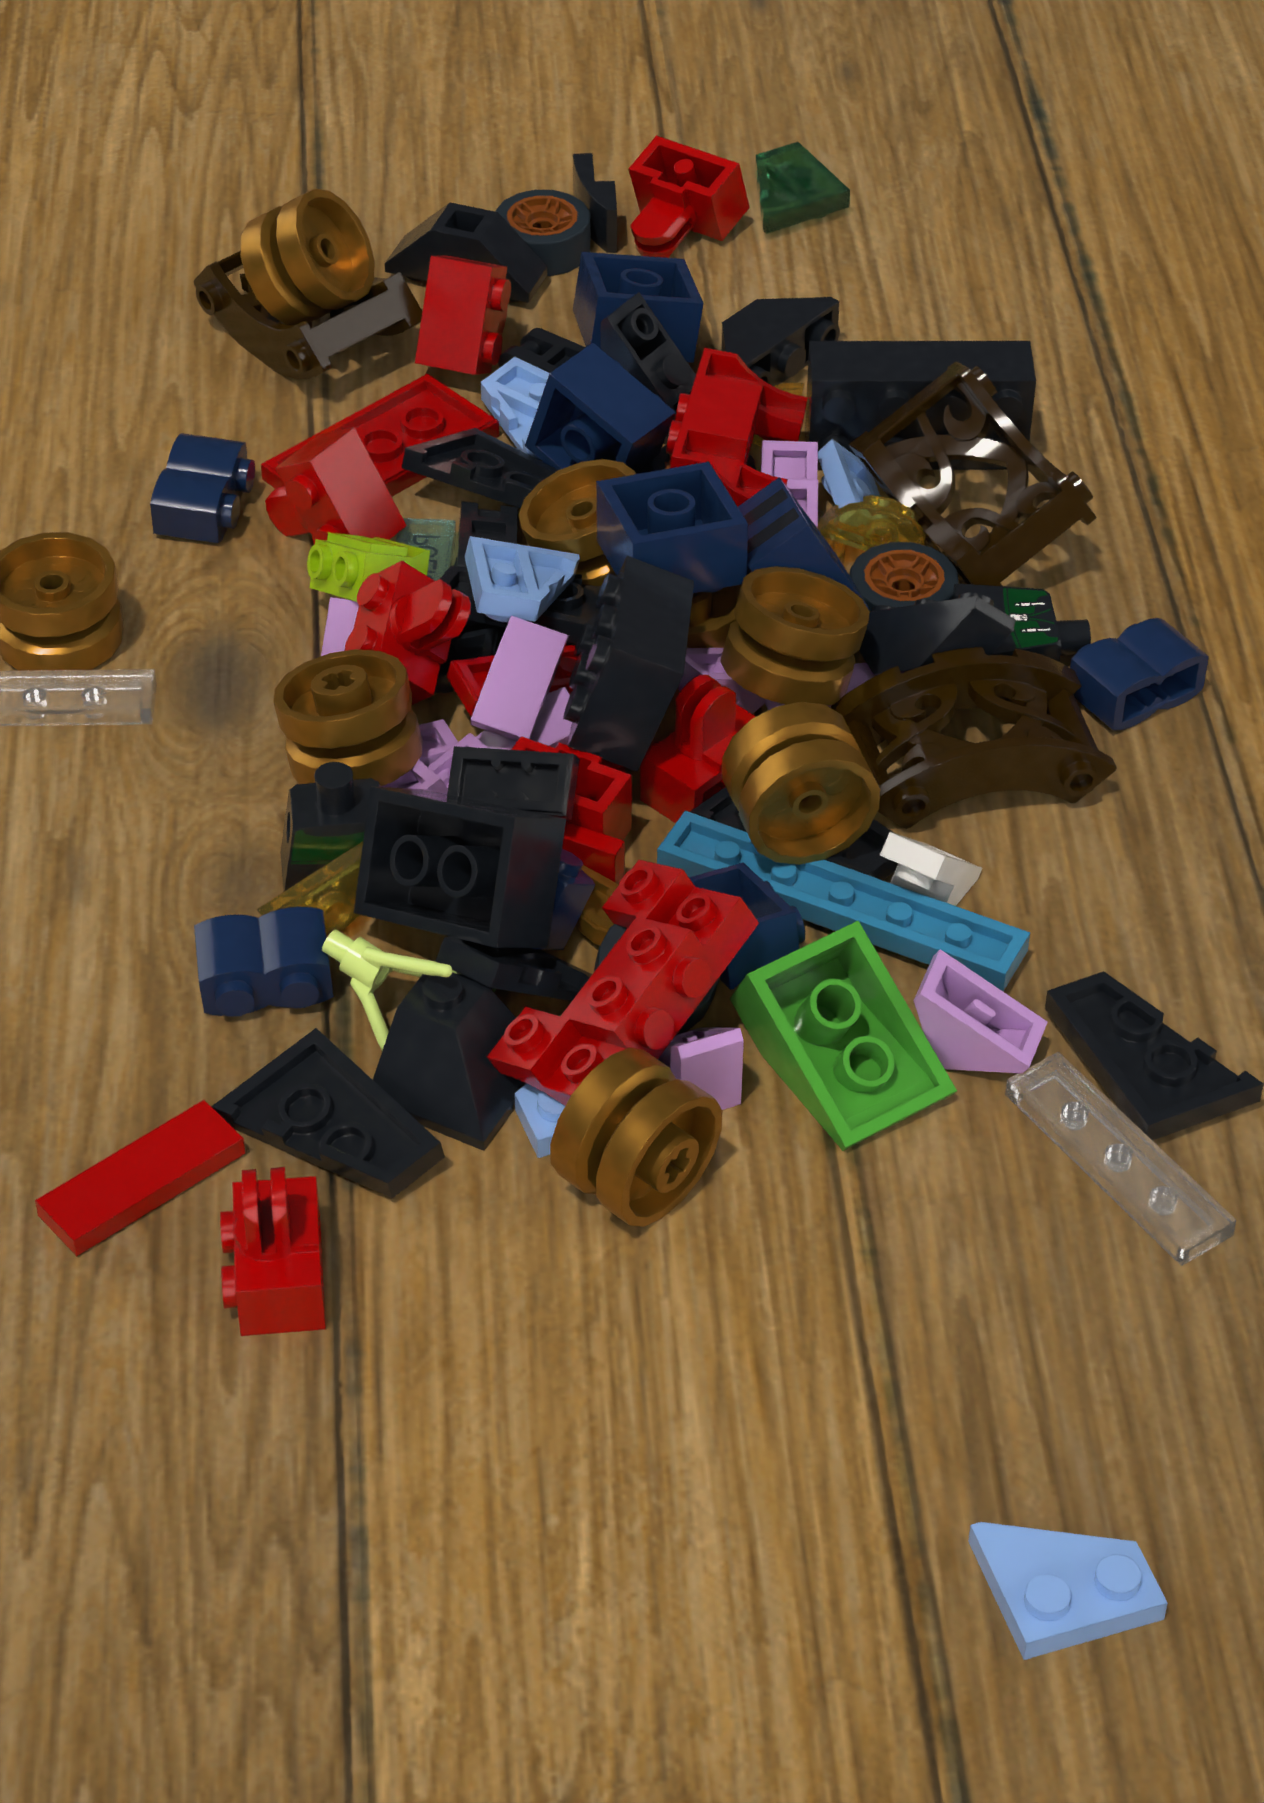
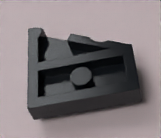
[435,936,592,1001]

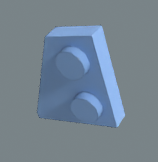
[968,1522,1168,1660]

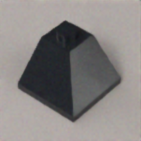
[373,972,527,1151]

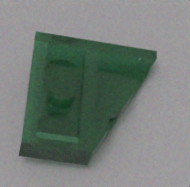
[755,142,850,234]

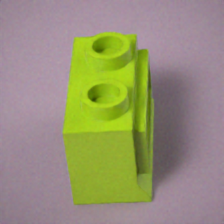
[307,532,430,602]

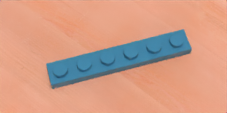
[657,810,1030,992]

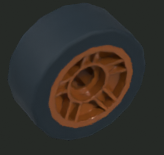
[495,190,591,276]
[850,542,959,611]

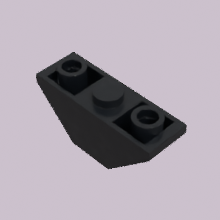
[385,202,548,303]
[601,292,696,445]
[721,297,840,387]
[859,593,1016,676]

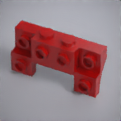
[666,348,808,507]
[487,860,759,1106]

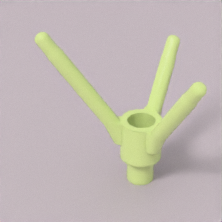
[322,929,496,1051]

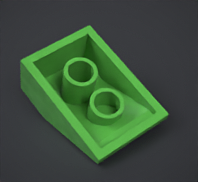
[730,920,957,1151]

